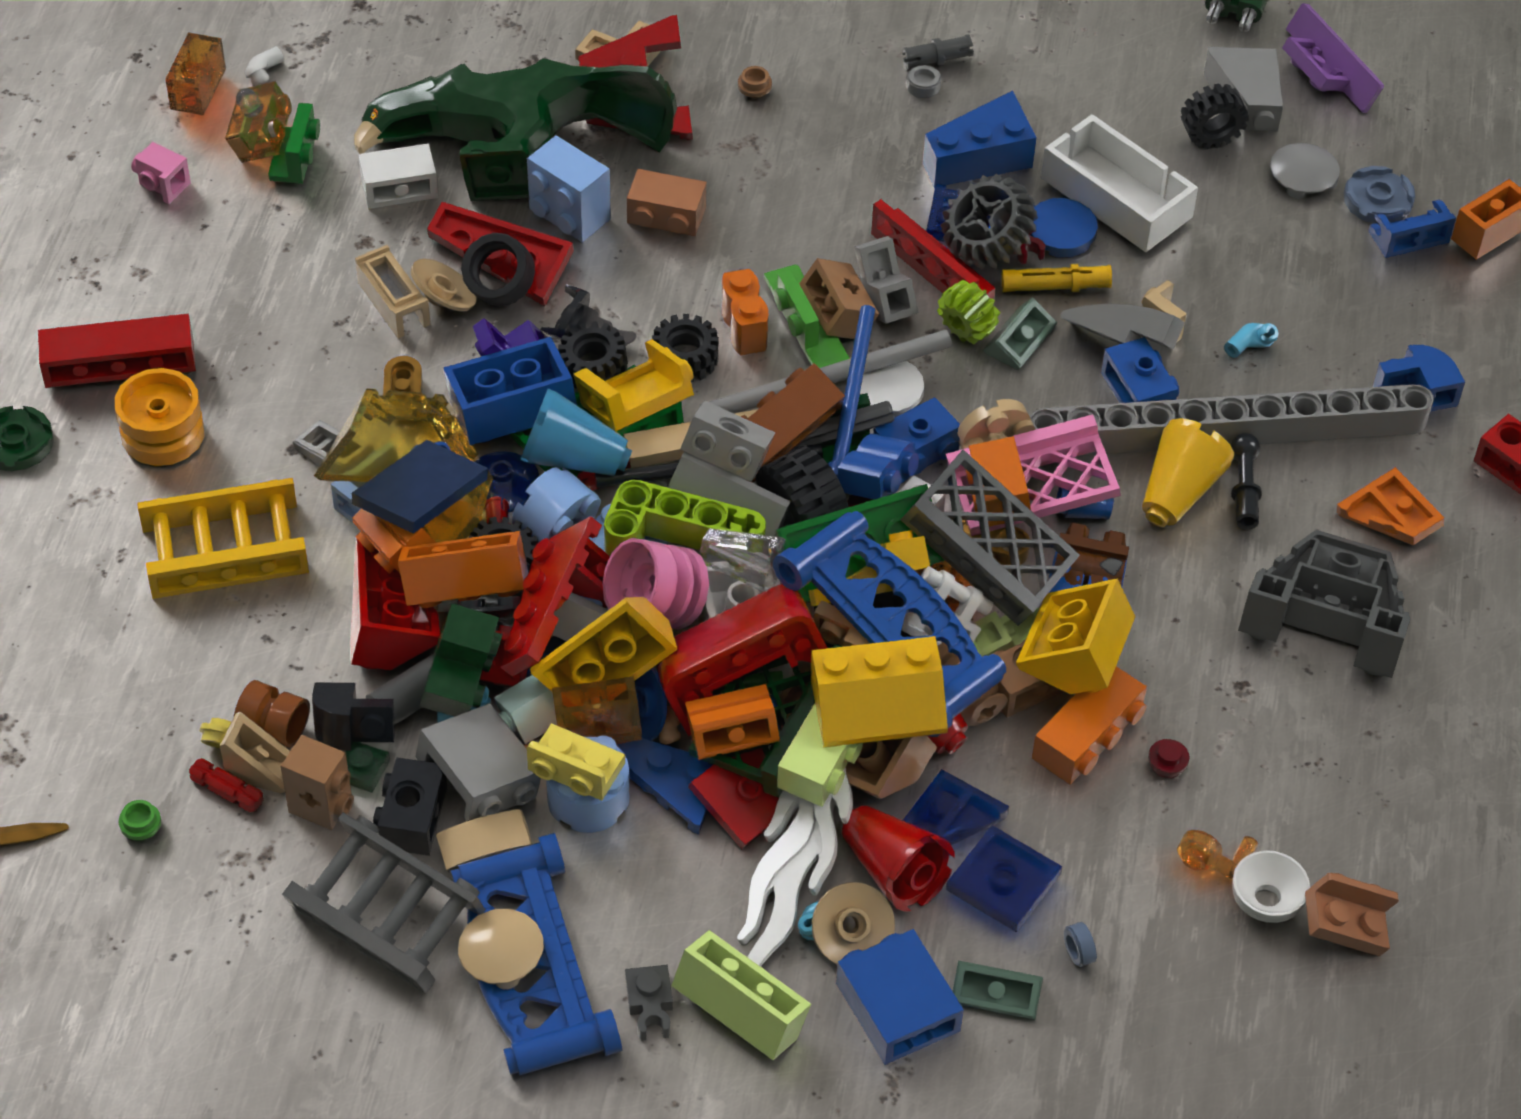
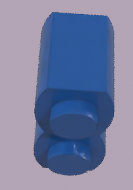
[838,434,919,500]

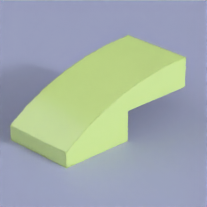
[973,608,1039,657]

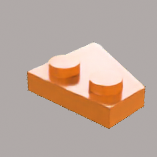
[1337,467,1445,545]

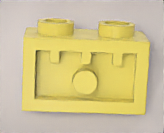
[527,723,625,801]

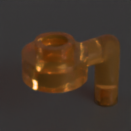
[1177,830,1258,880]

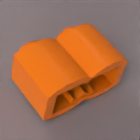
[722,269,769,355]

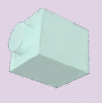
[494,675,566,744]

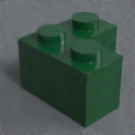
[419,603,502,717]

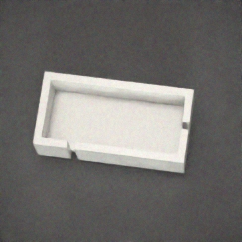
[1041,114,1198,252]

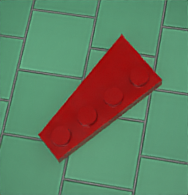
[427,202,574,307]

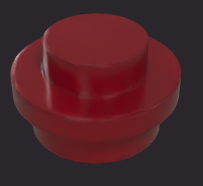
[1148,739,1190,778]

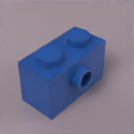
[1101,337,1180,403]
[873,397,960,475]

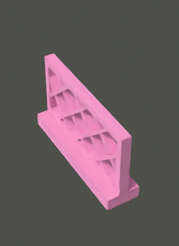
[946,414,1121,536]

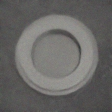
[906,65,941,98]

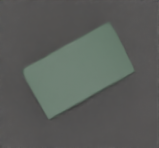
[983,297,1057,370]
[953,960,1043,1019]

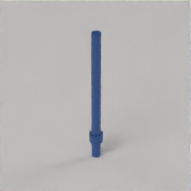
[828,305,875,478]

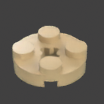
[957,399,1036,449]

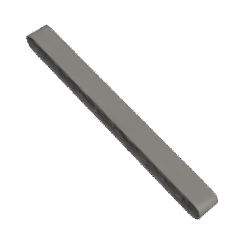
[1030,385,1434,456]

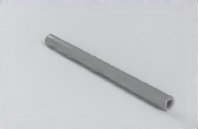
[700,329,952,414]

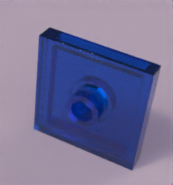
[946,825,1063,932]

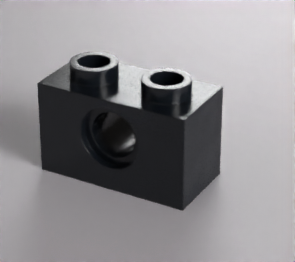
[373,757,447,856]

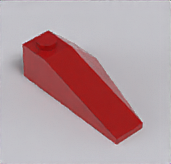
[350,538,440,670]

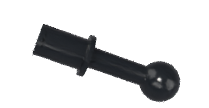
[1230,433,1262,529]

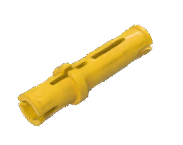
[1001,264,1112,293]

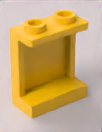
[573,339,694,431]

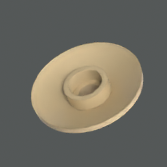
[411,259,477,311]
[812,882,895,964]

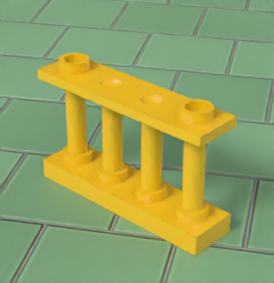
[137,478,309,599]

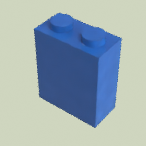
[836,929,964,1065]

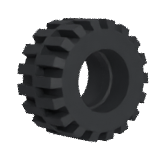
[756,446,849,527]

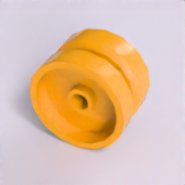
[114,368,205,466]

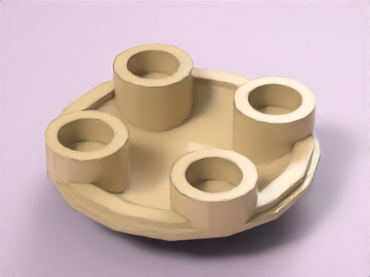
[458,909,544,989]

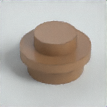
[738,66,772,98]

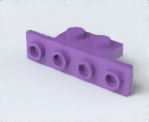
[1282,3,1384,113]

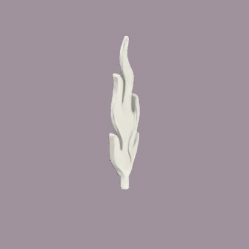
[737,768,853,967]

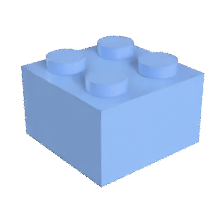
[527,135,611,243]

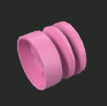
[602,538,709,630]

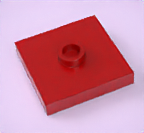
[688,748,780,850]

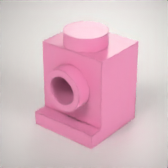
[131,142,191,204]

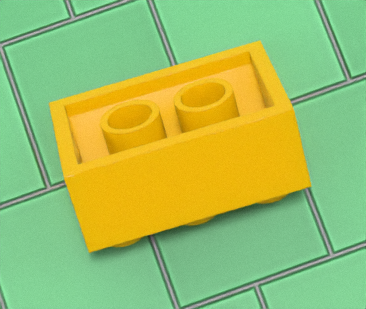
[1016,578,1136,694]
[530,597,677,719]
[811,636,948,748]

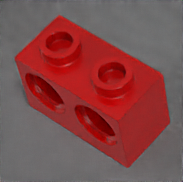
[1473,413,1521,495]

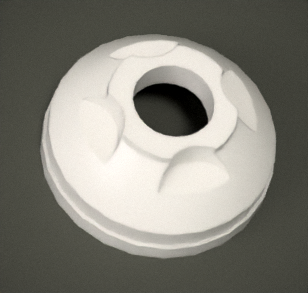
[1232,851,1310,923]

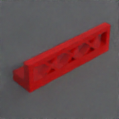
[871,199,996,299]

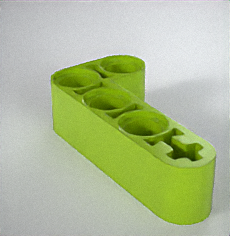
[604,480,766,561]

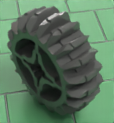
[940,173,1038,270]

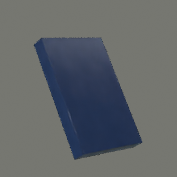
[351,440,488,534]

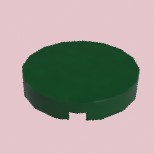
[0,406,54,471]

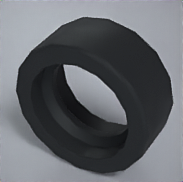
[461,233,535,306]

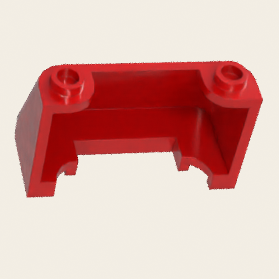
[656,584,828,736]

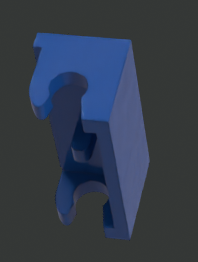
[1368,199,1456,258]

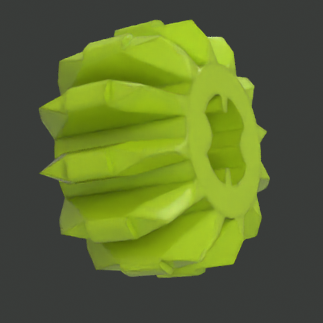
[937,280,1000,344]

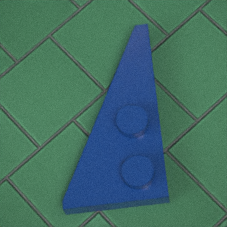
[585,722,713,835]

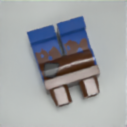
[1042,522,1129,601]

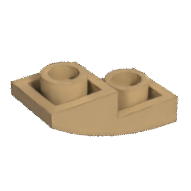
[814,600,870,647]
[436,809,533,873]

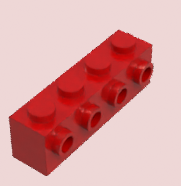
[38,313,196,388]

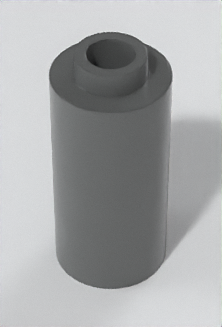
[366,654,434,725]

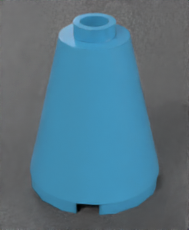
[520,389,632,476]

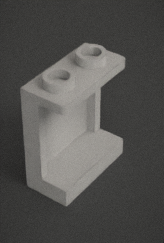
[415,703,541,821]

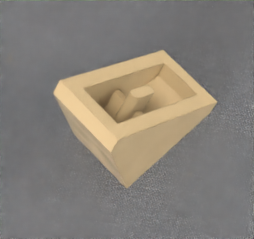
[220,712,290,793]

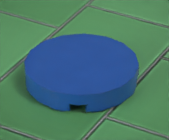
[1030,198,1098,257]

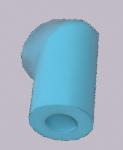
[1224,323,1279,358]

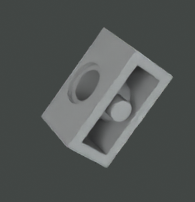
[680,401,775,482]

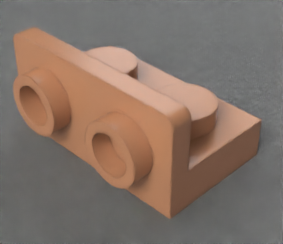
[1305,873,1399,956]

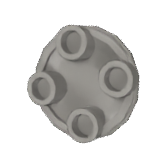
[1270,143,1340,199]

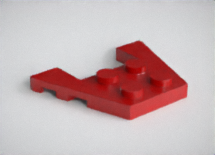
[578,15,693,140]

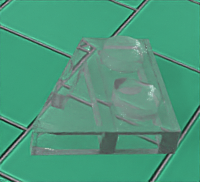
[699,528,786,592]

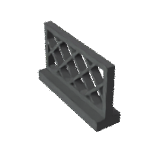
[900,450,1080,626]

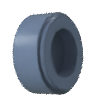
[1064,922,1097,967]

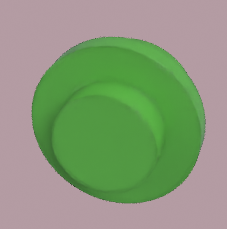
[118,800,161,840]

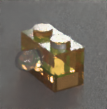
[225,81,292,163]

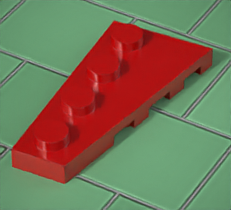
[500,516,602,676]

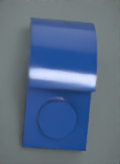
[1373,345,1465,412]

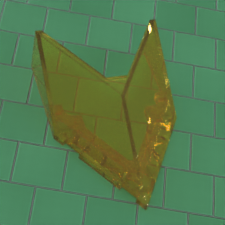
[314,388,493,542]

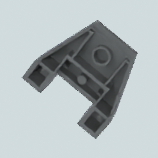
[1238,530,1410,678]

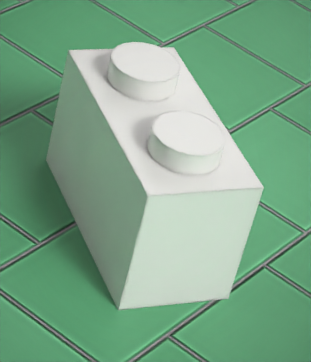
[358,143,438,209]

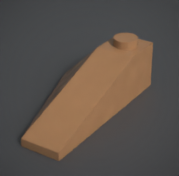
[779,674,937,799]

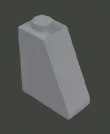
[1204,47,1283,131]

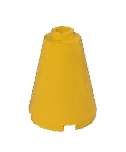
[1142,418,1234,527]

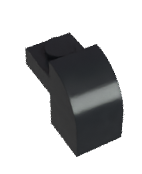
[312,682,395,751]

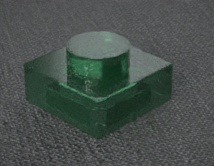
[345,742,390,793]

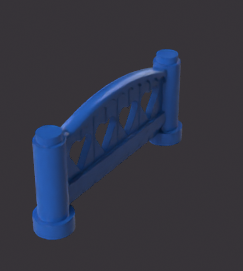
[773,511,1007,737]
[451,833,623,1075]

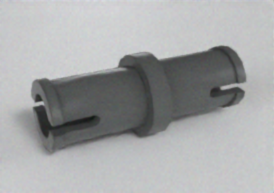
[902,34,974,70]

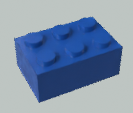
[443,337,577,446]

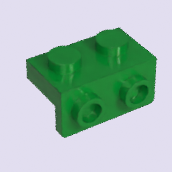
[268,103,320,184]

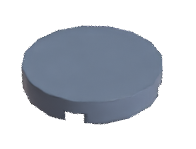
[1343,166,1415,224]

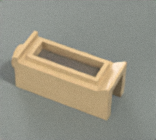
[355,245,431,339]

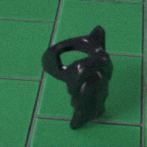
[540,284,637,355]

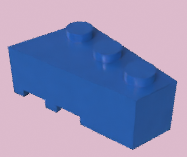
[923,91,1037,188]

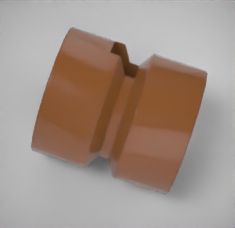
[234,680,310,749]

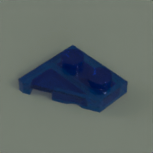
[903,769,1009,845]

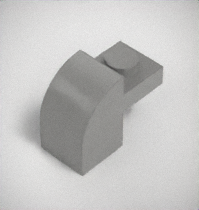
[854,236,919,323]

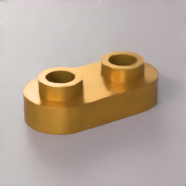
[383,356,423,422]

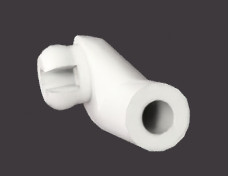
[245,46,284,87]

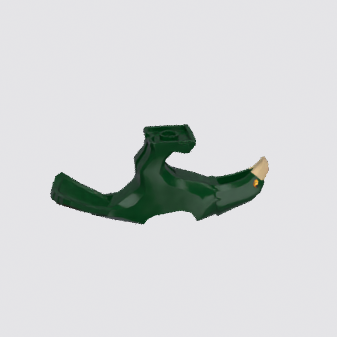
[354,58,677,201]

